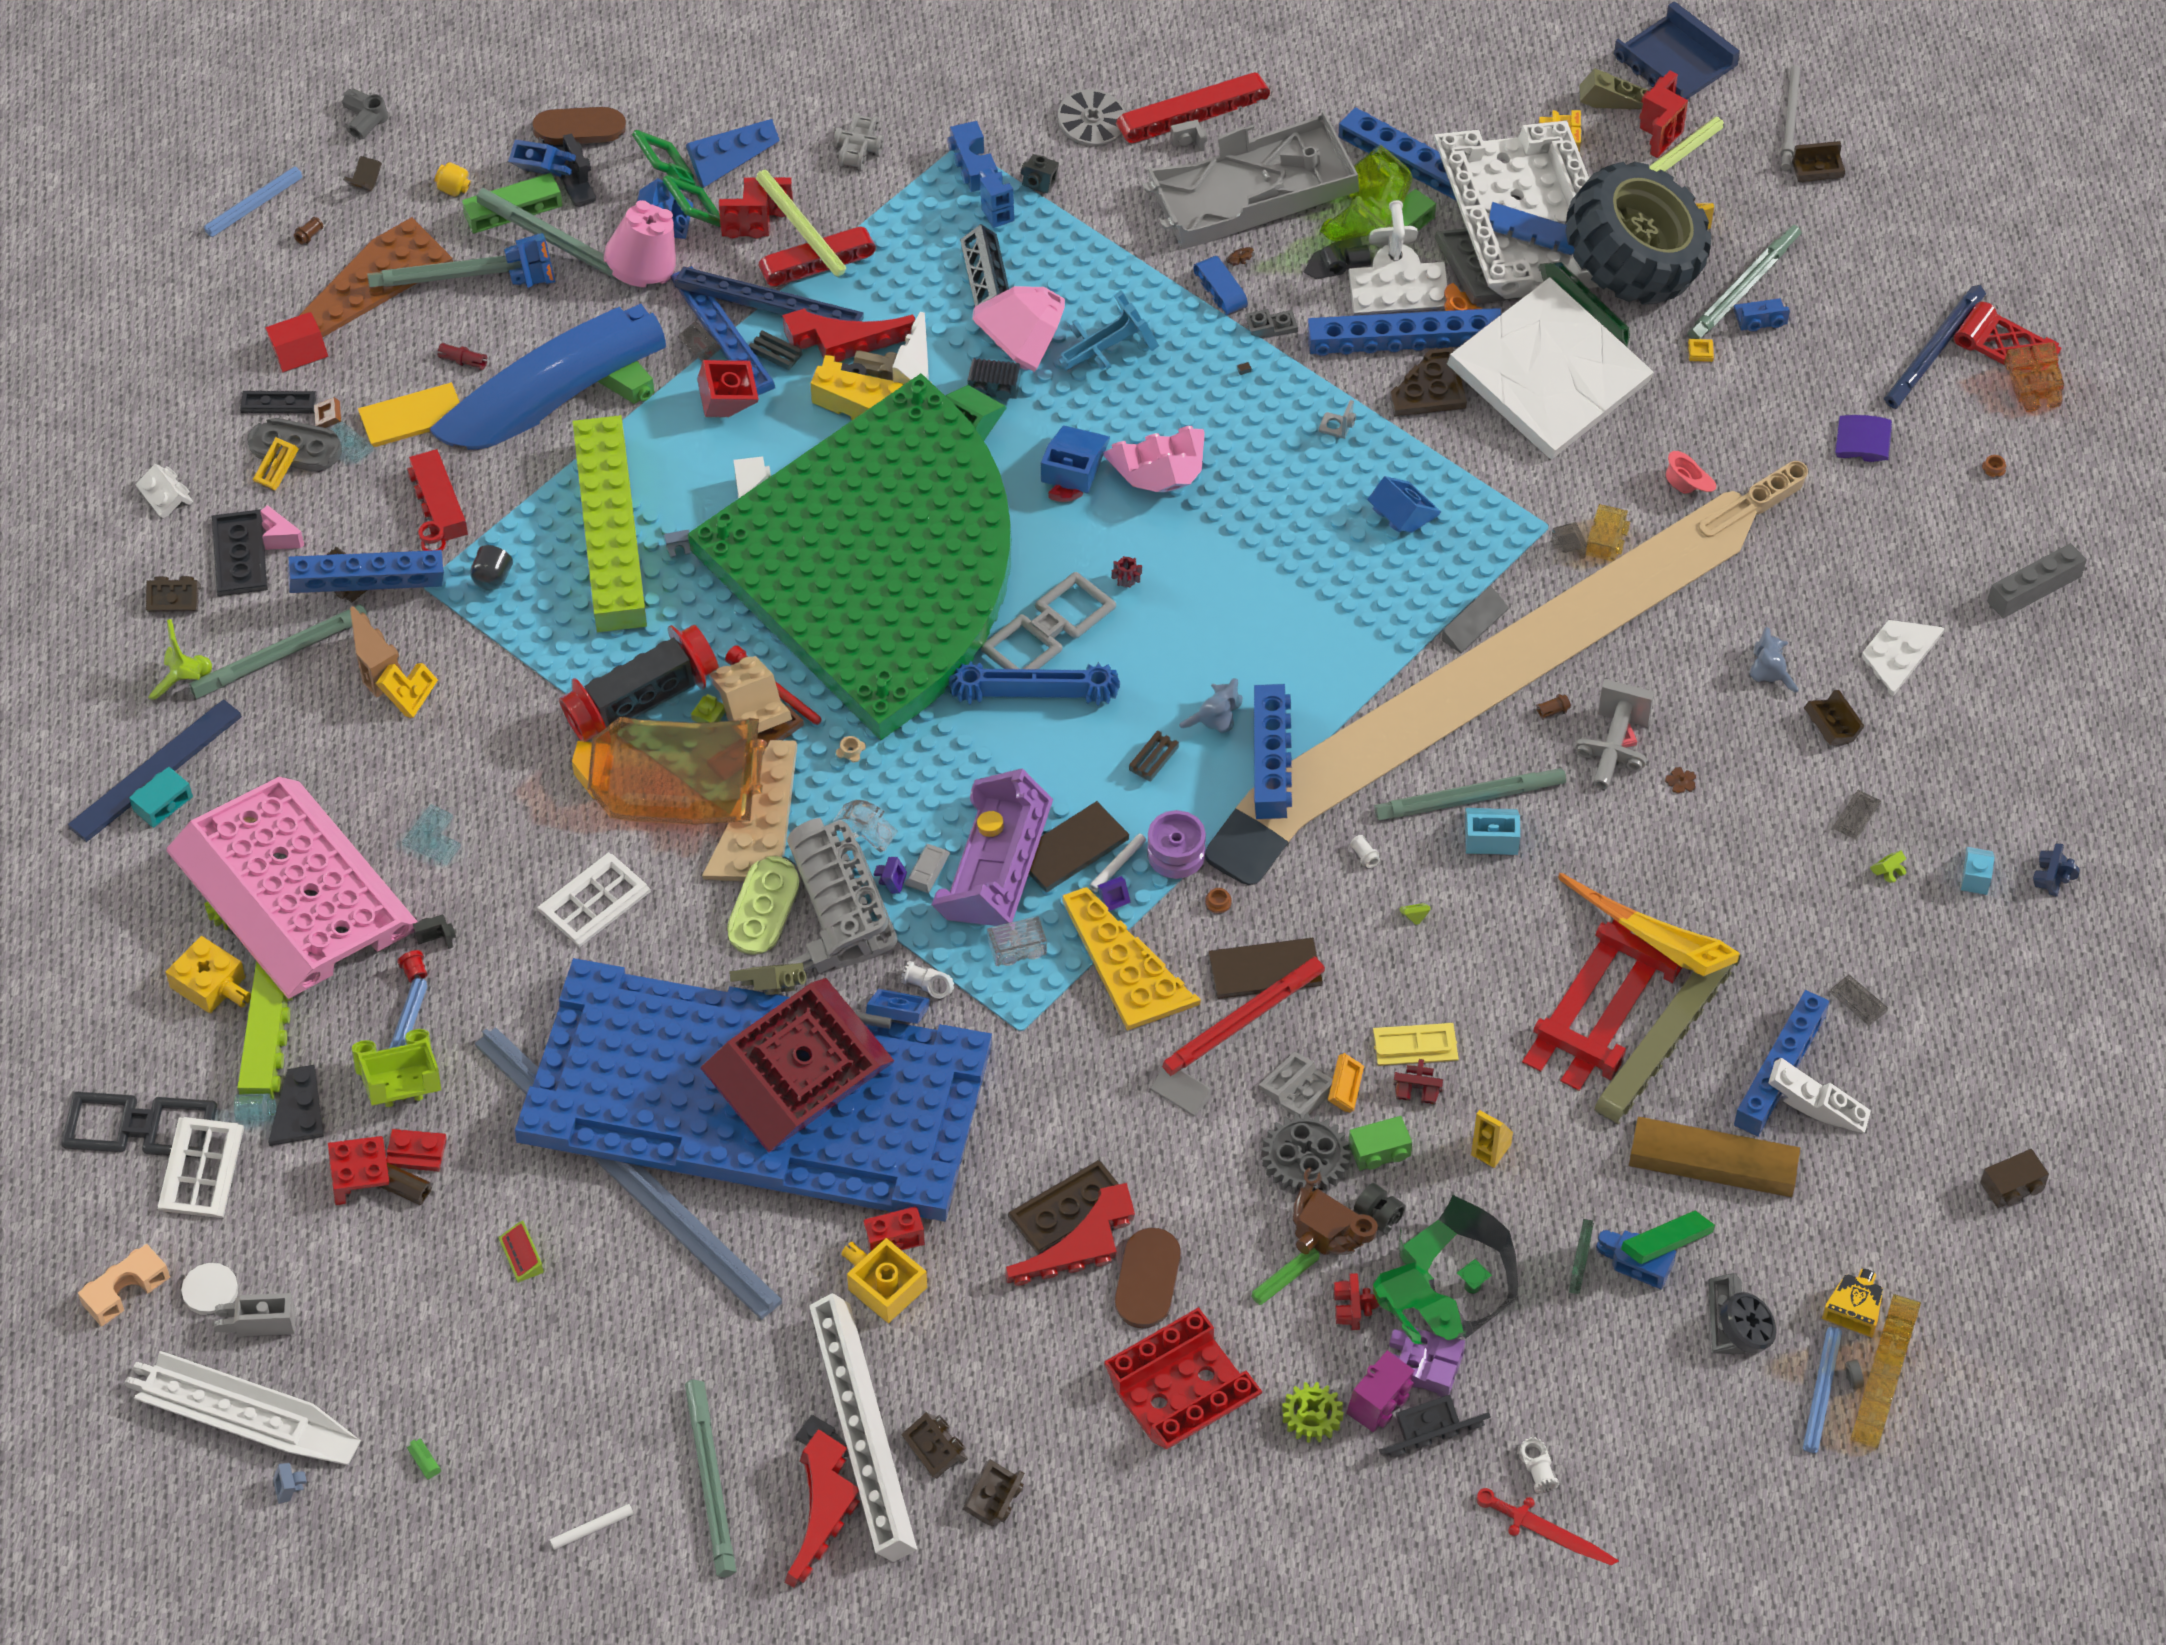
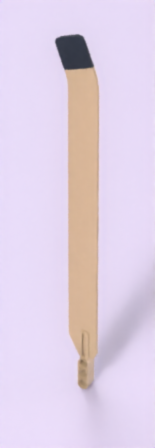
[1205,461,1808,885]

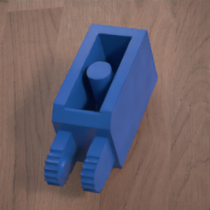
[508,139,576,177]
[1596,1229,1677,1290]

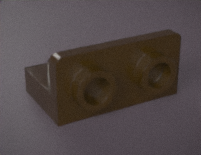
[146,576,201,612]
[901,1412,968,1479]

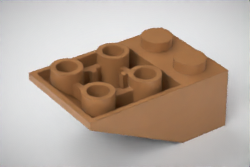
[350,606,402,698]

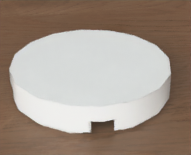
[181,1263,238,1315]

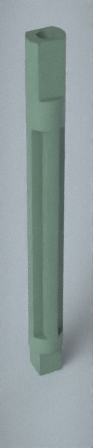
[477,188,628,285]
[1687,225,1802,339]
[367,255,522,287]
[188,604,368,699]
[1374,768,1566,820]
[685,1379,737,1577]

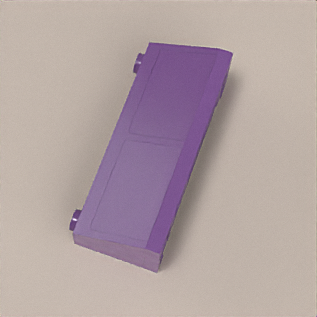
[932,768,1053,927]

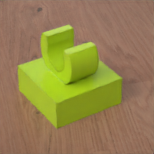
[691,694,726,729]
[1870,850,1907,883]

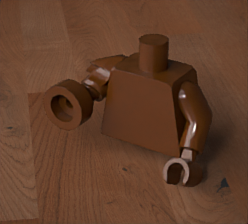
[1293,1168,1378,1255]

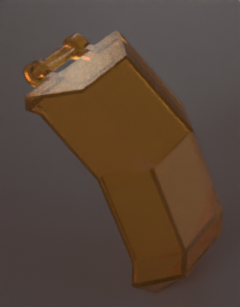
[588,717,767,825]

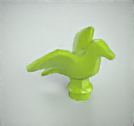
[148,619,212,700]

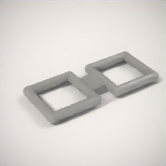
[981,572,1116,669]

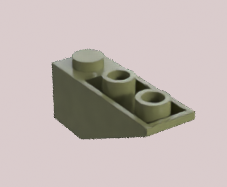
[1579,68,1648,109]

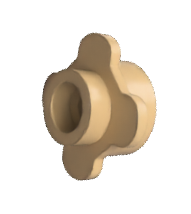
[836,736,866,763]

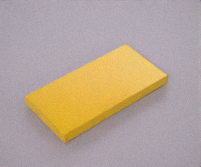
[358,382,460,448]

